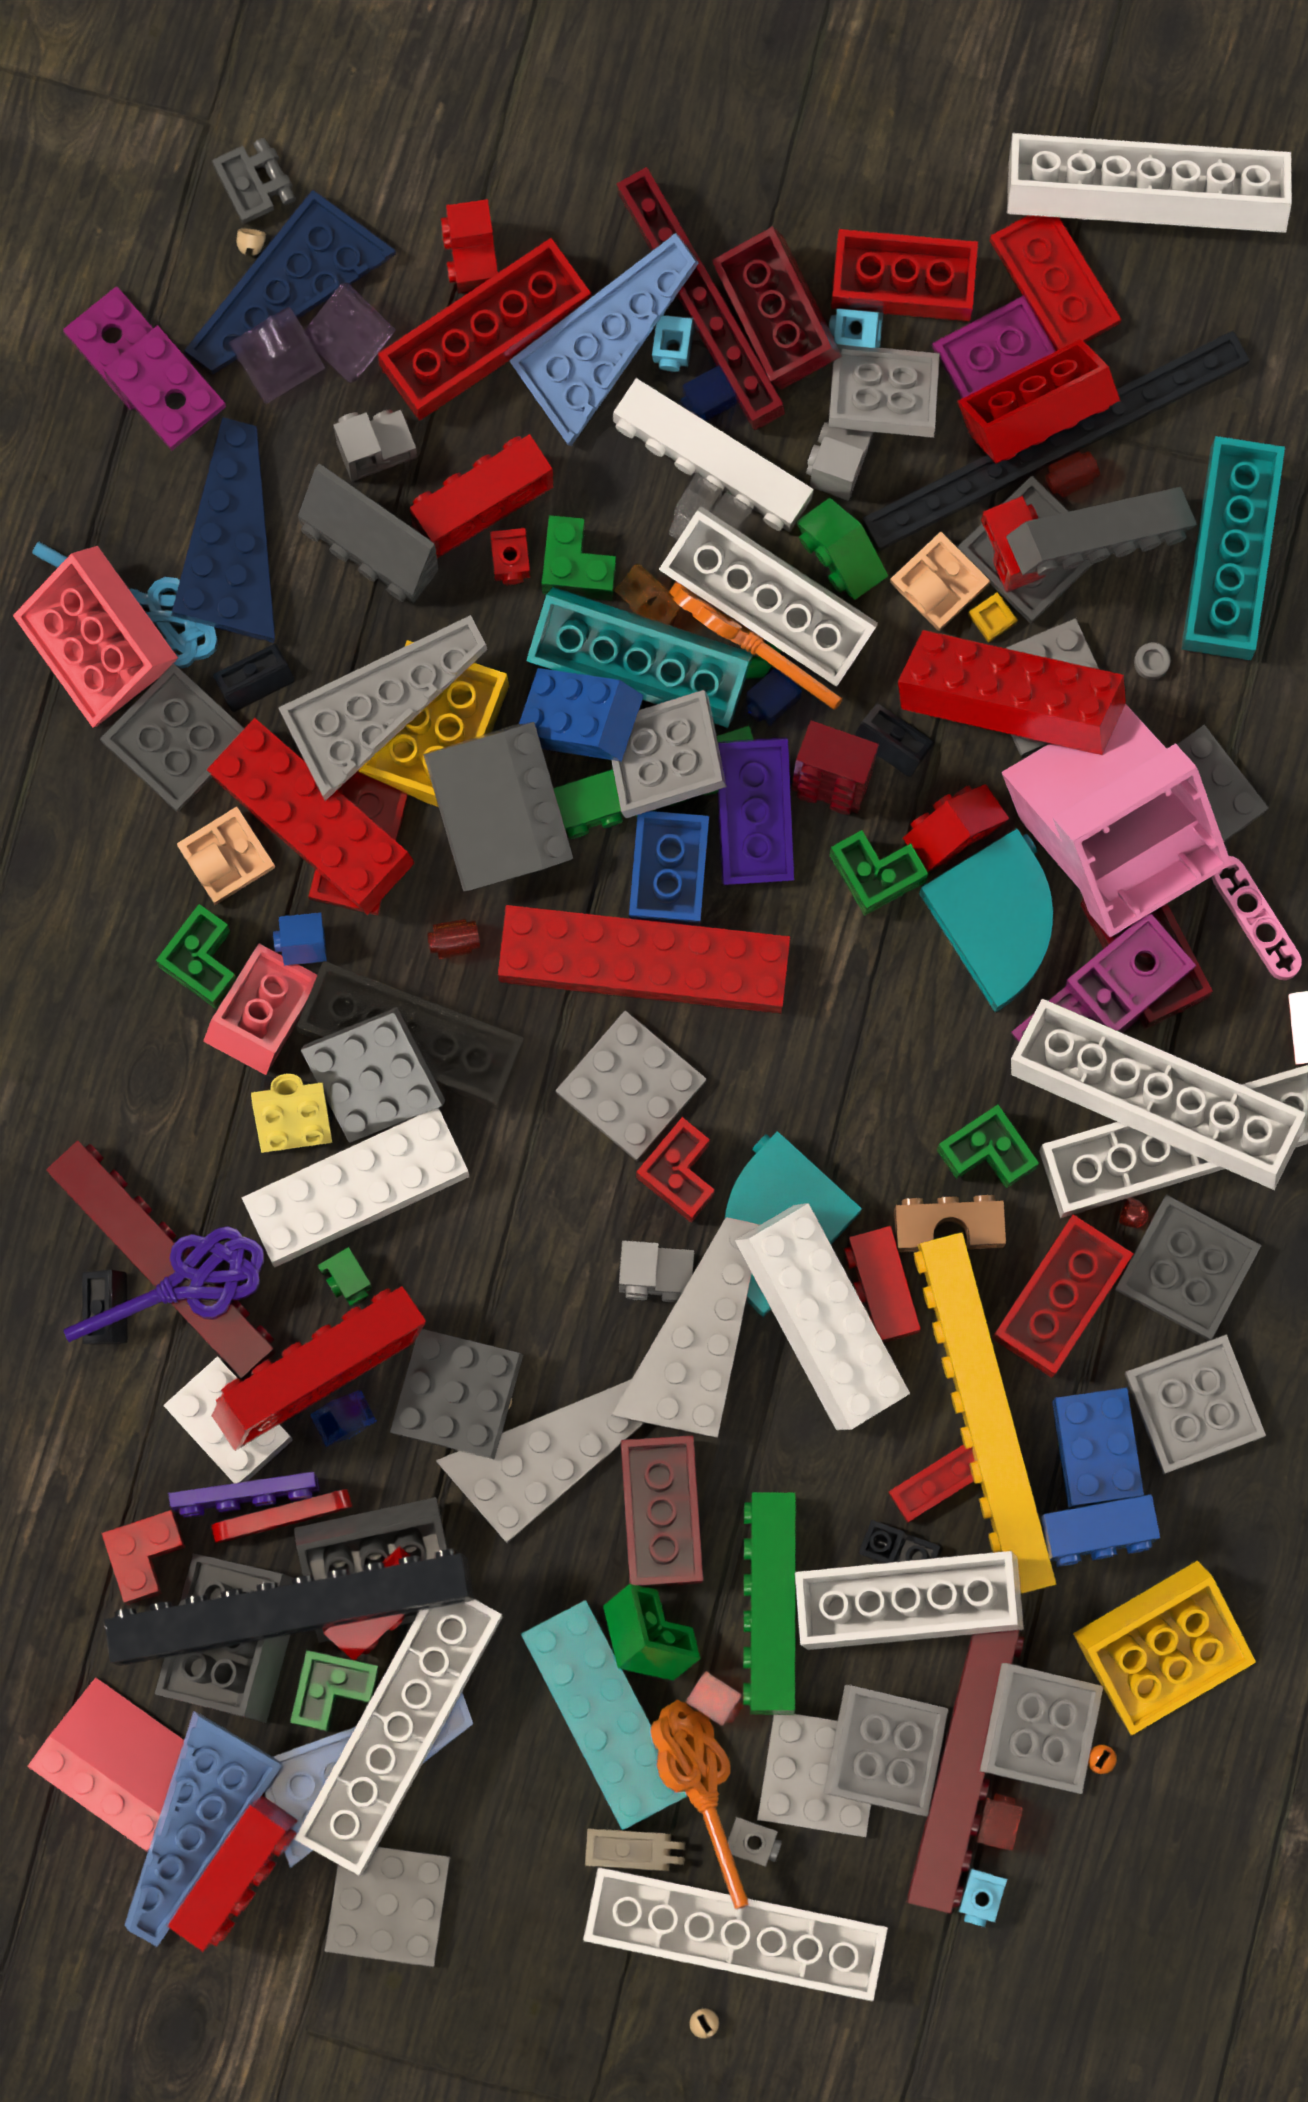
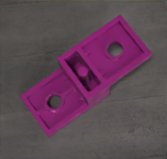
[63,286,226,451]
[1011,913,1196,1043]

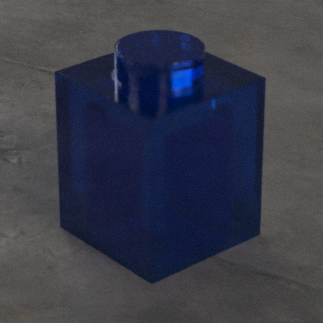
[680,366,737,421]
[746,668,802,726]
[310,1390,377,1447]

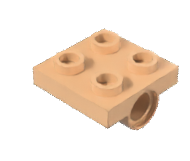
[890,532,990,631]
[177,807,275,905]

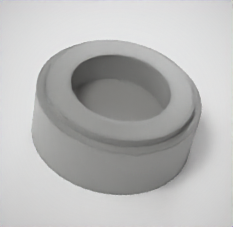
[1134,643,1170,680]

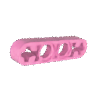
[1211,856,1302,980]

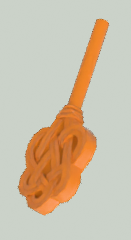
[669,581,842,710]
[650,1700,749,1910]

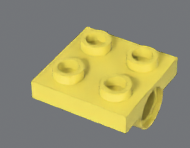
[251,1074,332,1153]

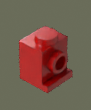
[490,528,530,585]

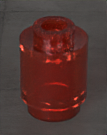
[1045,451,1100,497]
[427,918,480,959]

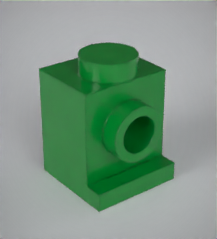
[318,1247,372,1307]

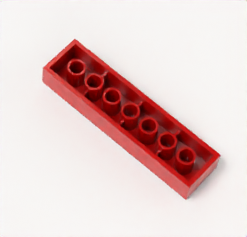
[498,905,790,1014]

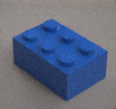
[519,668,644,762]
[629,811,709,926]
[1052,1388,1144,1509]
[1039,1495,1160,1567]

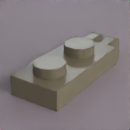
[585,1829,686,1871]

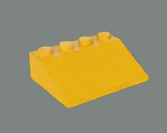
[358,640,509,807]
[1073,1560,1256,1735]

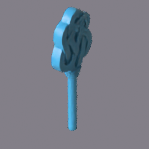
[32,542,218,669]

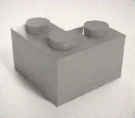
[333,410,417,482]
[806,422,873,501]
[619,1241,694,1303]

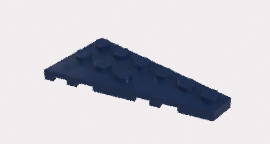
[184,190,396,375]
[171,417,275,643]

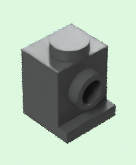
[727,1817,782,1867]

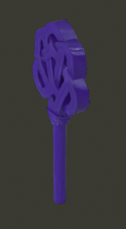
[63,1226,264,1342]

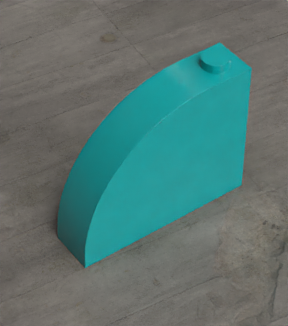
[919,829,1053,1013]
[725,1131,862,1317]

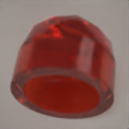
[1119,1197,1149,1228]

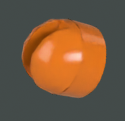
[1088,1745,1117,1774]

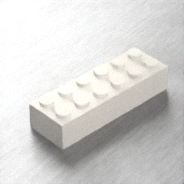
[659,506,877,686]
[242,1108,469,1268]
[735,1203,910,1430]
[795,1551,1024,1650]

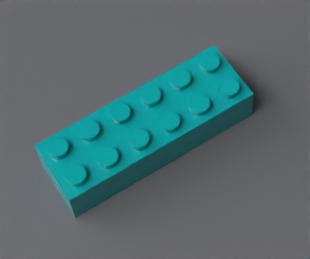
[1181,436,1285,660]
[526,587,753,728]
[521,1600,687,1831]

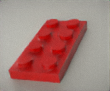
[989,215,1121,351]
[309,771,408,916]

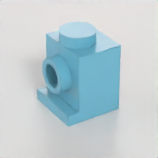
[829,309,883,348]
[652,315,695,372]
[958,1869,1007,1927]

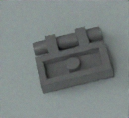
[212,138,296,224]

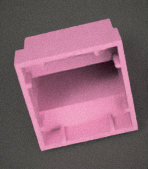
[1002,704,1231,937]

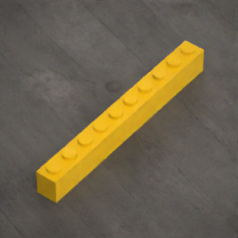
[913,1232,1056,1594]

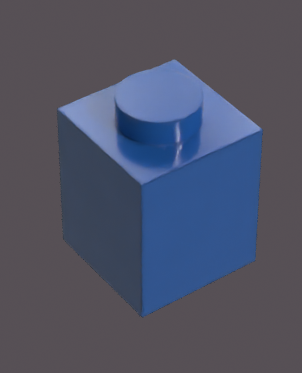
[273,913,327,966]

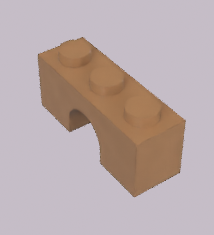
[894,1195,1006,1252]

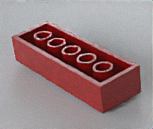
[378,238,591,421]
[898,630,1126,755]
[207,718,415,915]
[211,1286,426,1451]

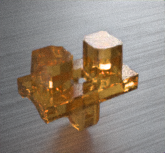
[614,563,682,625]

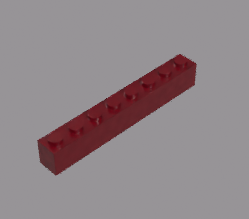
[616,167,785,431]
[46,1140,275,1381]
[906,1630,1024,1914]

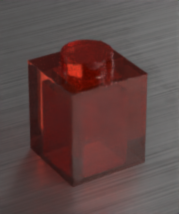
[685,1671,743,1727]
[975,1794,1023,1851]

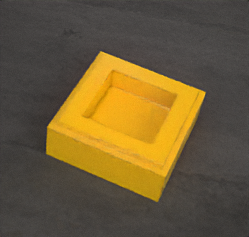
[968,592,1018,643]

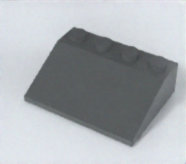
[298,464,438,604]
[423,722,573,892]
[294,1497,448,1643]
[155,1553,293,1723]

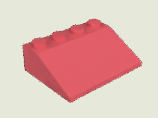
[13,546,178,728]
[28,1677,184,1852]

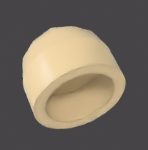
[237,228,266,256]
[690,2009,719,2039]

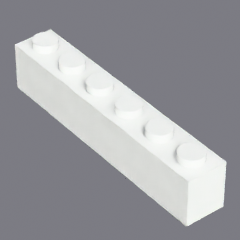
[613,378,814,533]

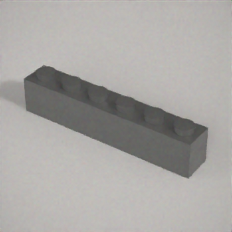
[1006,487,1197,576]

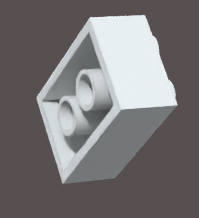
[164,1356,293,1483]

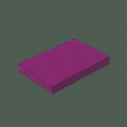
[932,295,1056,399]

